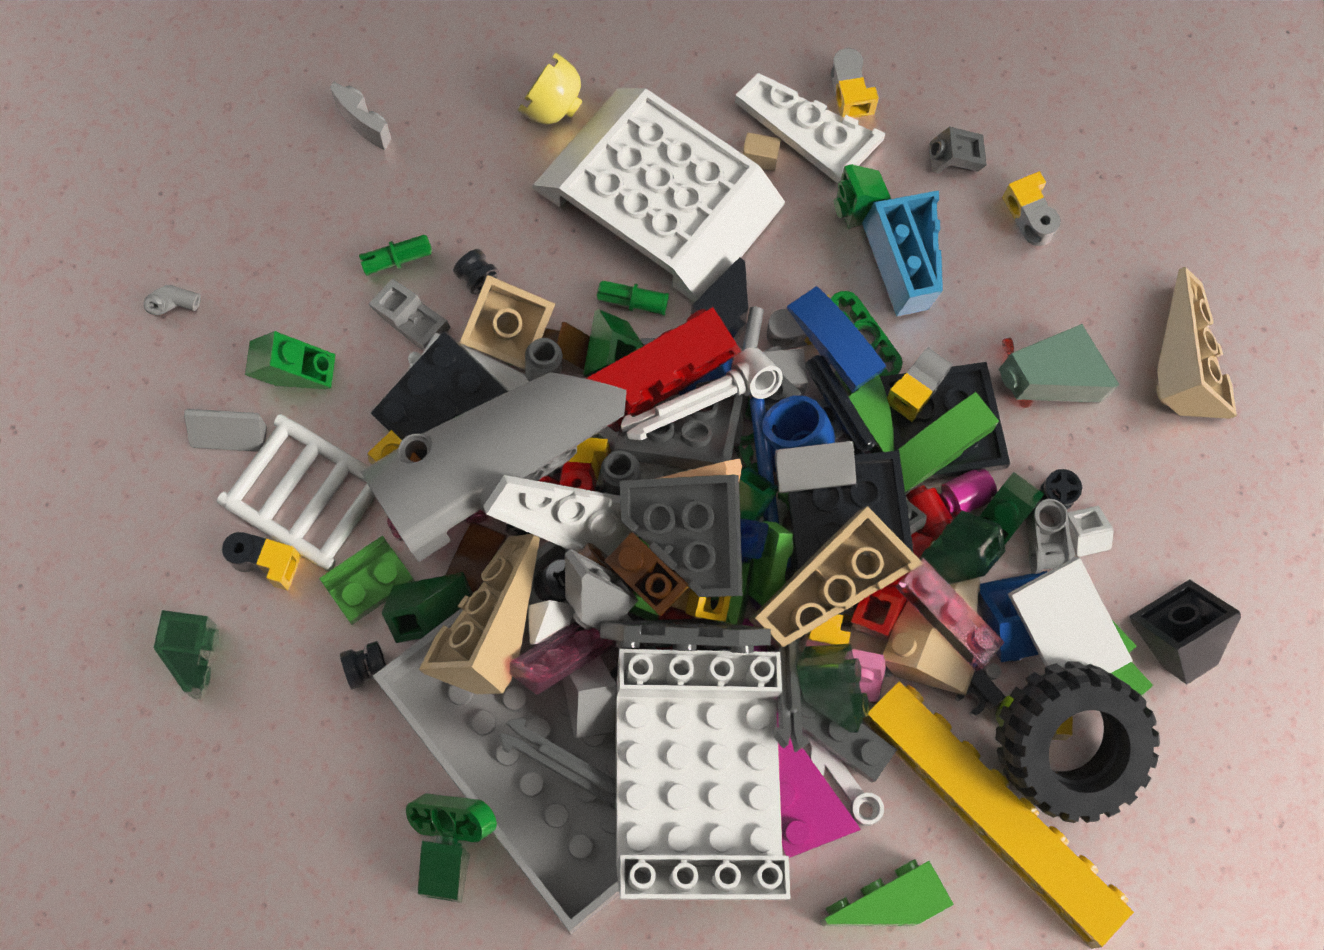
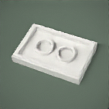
[1008,557,1133,673]

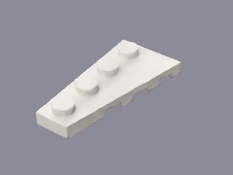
[735,73,886,184]
[483,475,639,556]

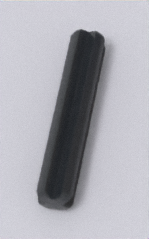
[805,355,876,453]

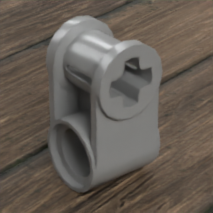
[1026,499,1075,574]

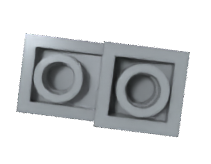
[330,82,391,150]

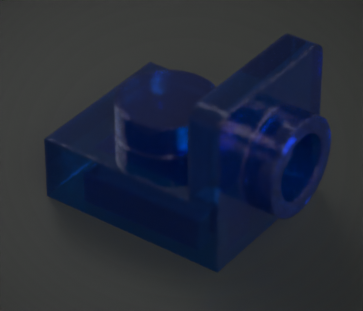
[740,518,769,567]

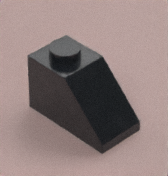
[691,257,748,340]

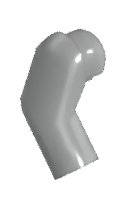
[143,285,201,315]

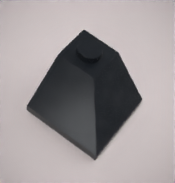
[1129,579,1241,685]

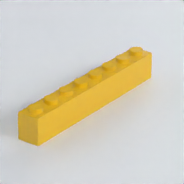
[863,681,1134,949]

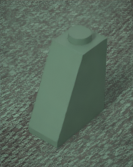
[998,324,1120,403]

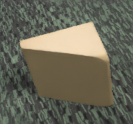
[742,132,781,171]

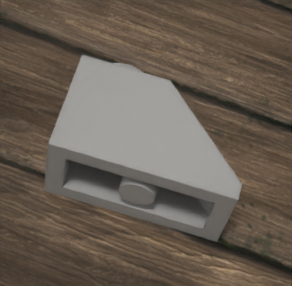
[565,549,638,631]

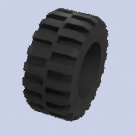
[995,661,1160,823]

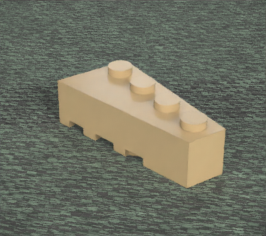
[749,506,923,648]

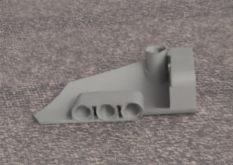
[361,372,626,562]

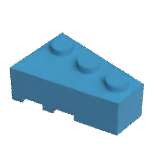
[862,190,943,317]

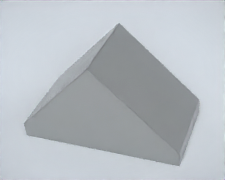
[559,654,617,739]

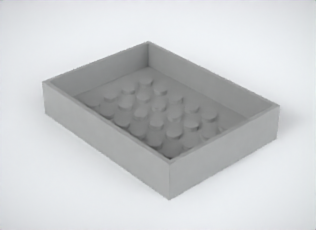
[373,541,657,935]

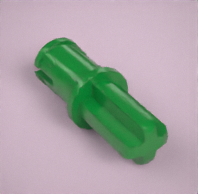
[359,235,432,276]
[597,281,669,316]

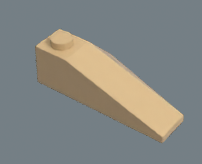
[1156,267,1237,419]

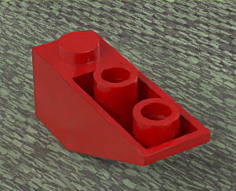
[851,532,933,642]

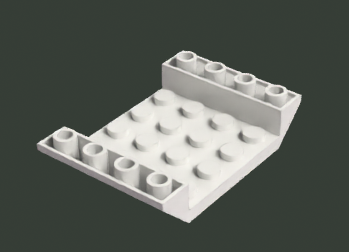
[532,88,785,302]
[615,649,790,900]

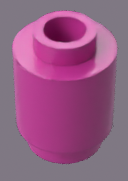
[939,469,997,518]

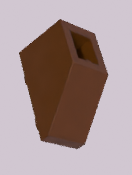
[604,532,689,616]

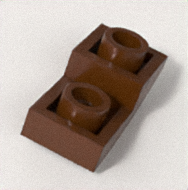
[446,522,508,593]

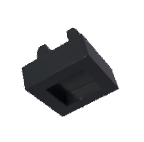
[955,668,1006,717]

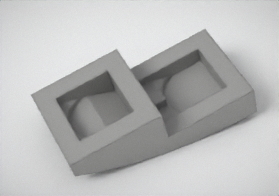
[369,279,451,351]

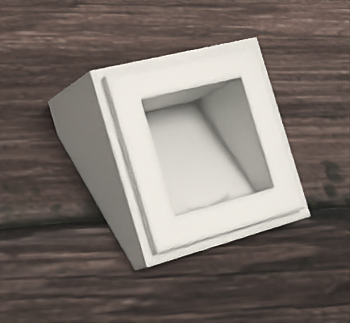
[1068,506,1114,557]
[528,600,574,649]

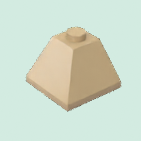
[459,275,555,370]

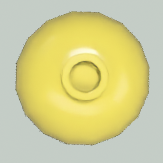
[517,52,582,125]

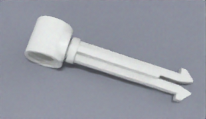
[621,347,783,440]

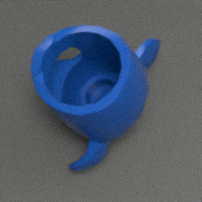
[761,395,835,472]

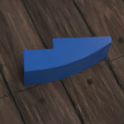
[786,286,886,393]

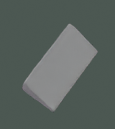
[184,409,267,452]
[774,441,856,493]

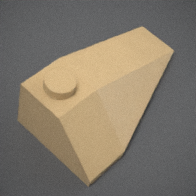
[419,534,540,694]
[883,540,981,695]

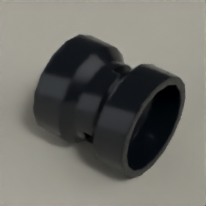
[340,641,386,690]

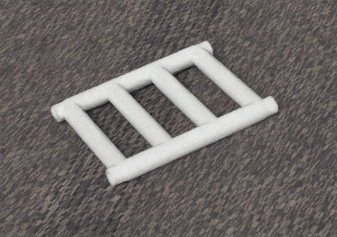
[217,414,375,571]

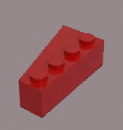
[586,307,741,432]

